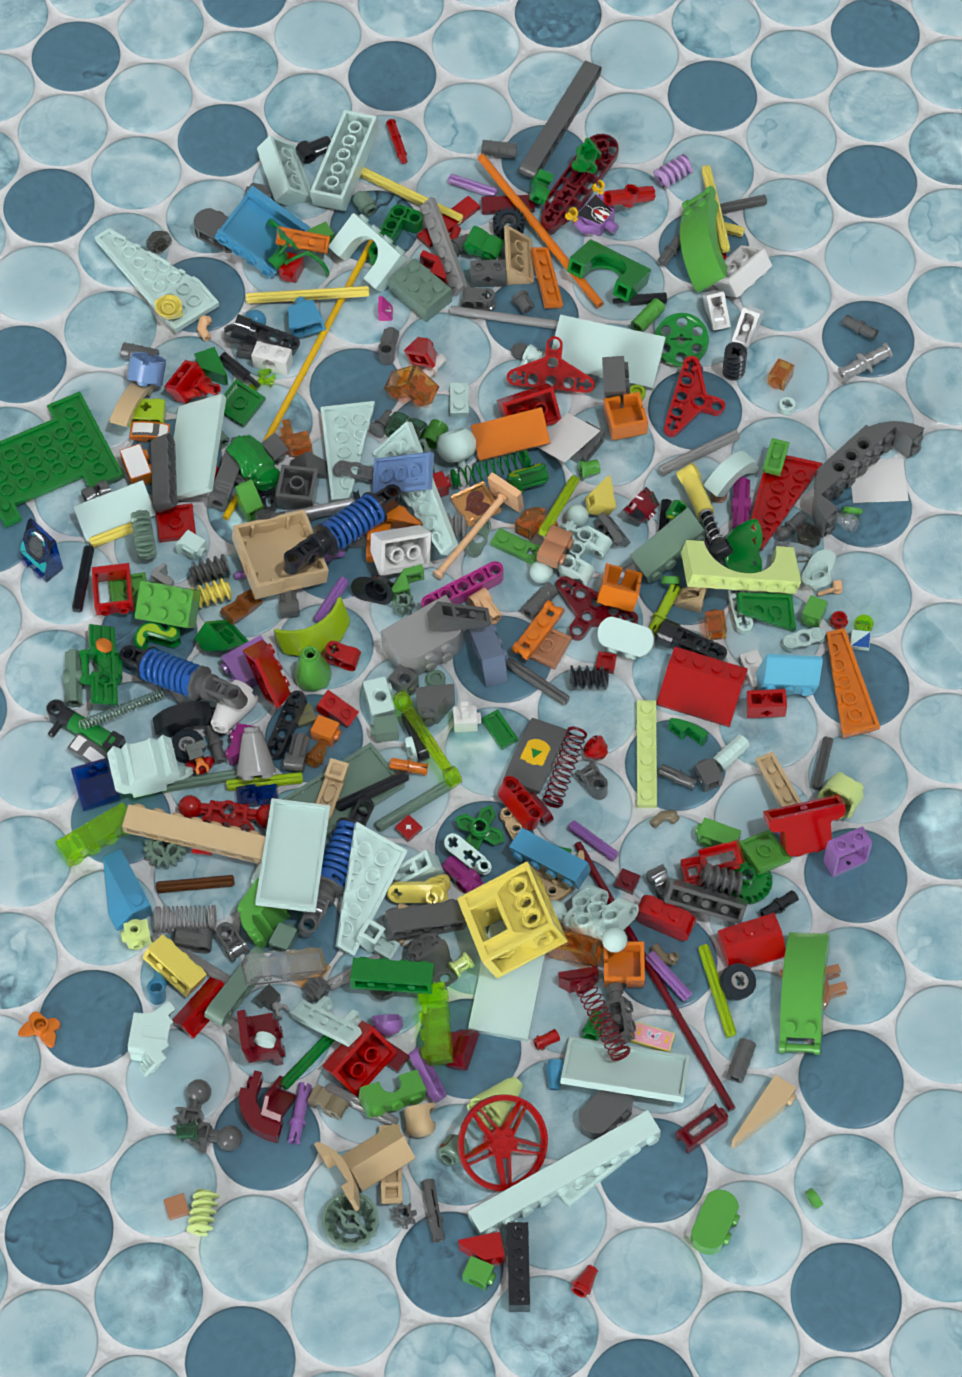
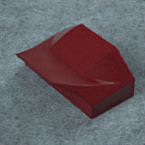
[558,966,599,993]
[437,1029,479,1071]

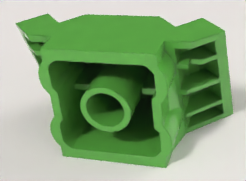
[237,878,291,948]

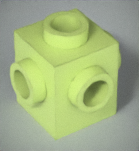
[121,919,152,950]

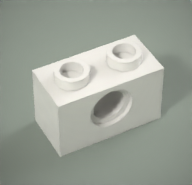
[251,341,293,376]

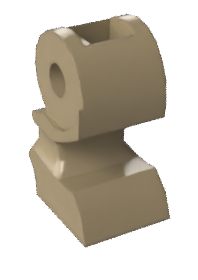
[308,1084,349,1120]

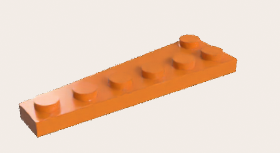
[826,628,880,738]

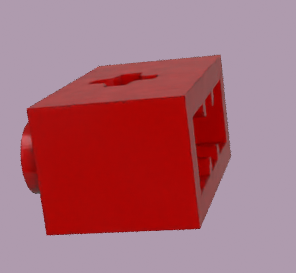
[745,689,787,718]

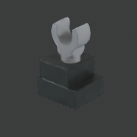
[255,984,290,1020]

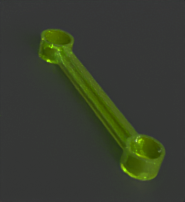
[392,690,462,788]

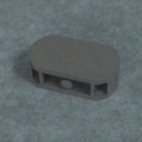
[194,208,233,253]
[579,1090,633,1140]

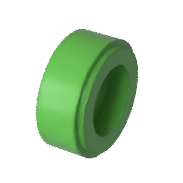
[662,576,681,585]
[805,1187,823,1209]

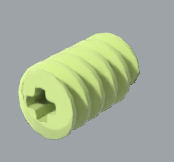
[186,1189,220,1236]

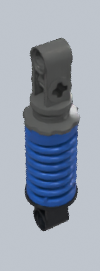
[119,645,248,709]
[297,797,374,938]

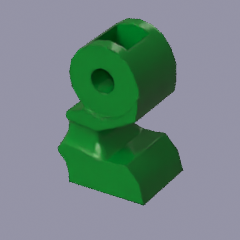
[529,168,554,205]

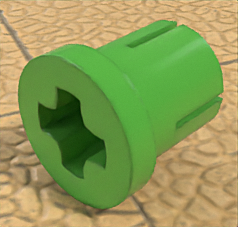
[577,459,601,479]

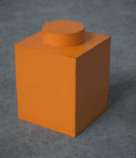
[310,714,342,747]

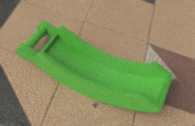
[680,186,728,293]
[779,932,830,1055]

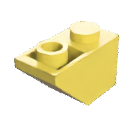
[585,476,616,516]

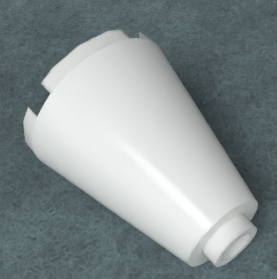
[211,680,258,733]

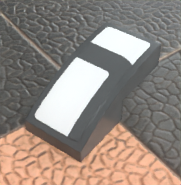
[67,733,109,772]

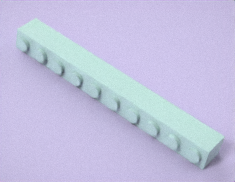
[468,1110,661,1236]

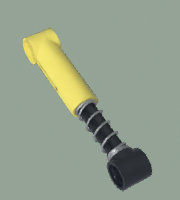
[676,462,734,562]

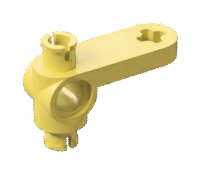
[387,874,451,904]

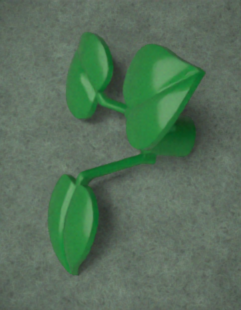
[266,218,329,278]

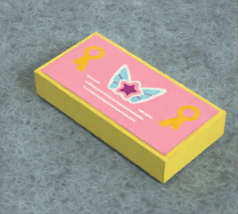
[630,1022,675,1052]

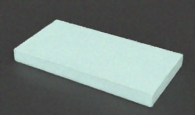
[73,480,156,541]

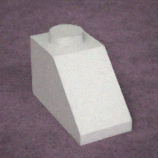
[732,305,765,348]

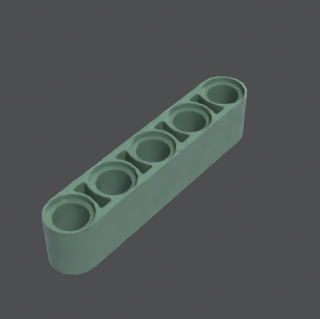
[204,946,274,1027]

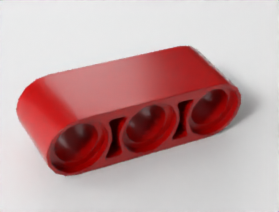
[497,776,543,830]

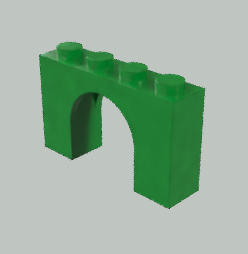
[567,239,651,302]

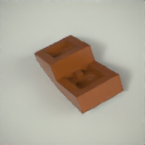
[220,589,263,625]

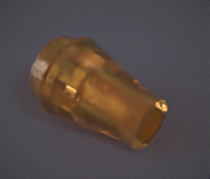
[305,739,329,768]

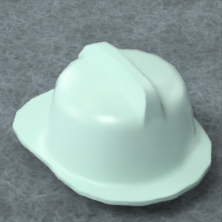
[801,549,836,591]

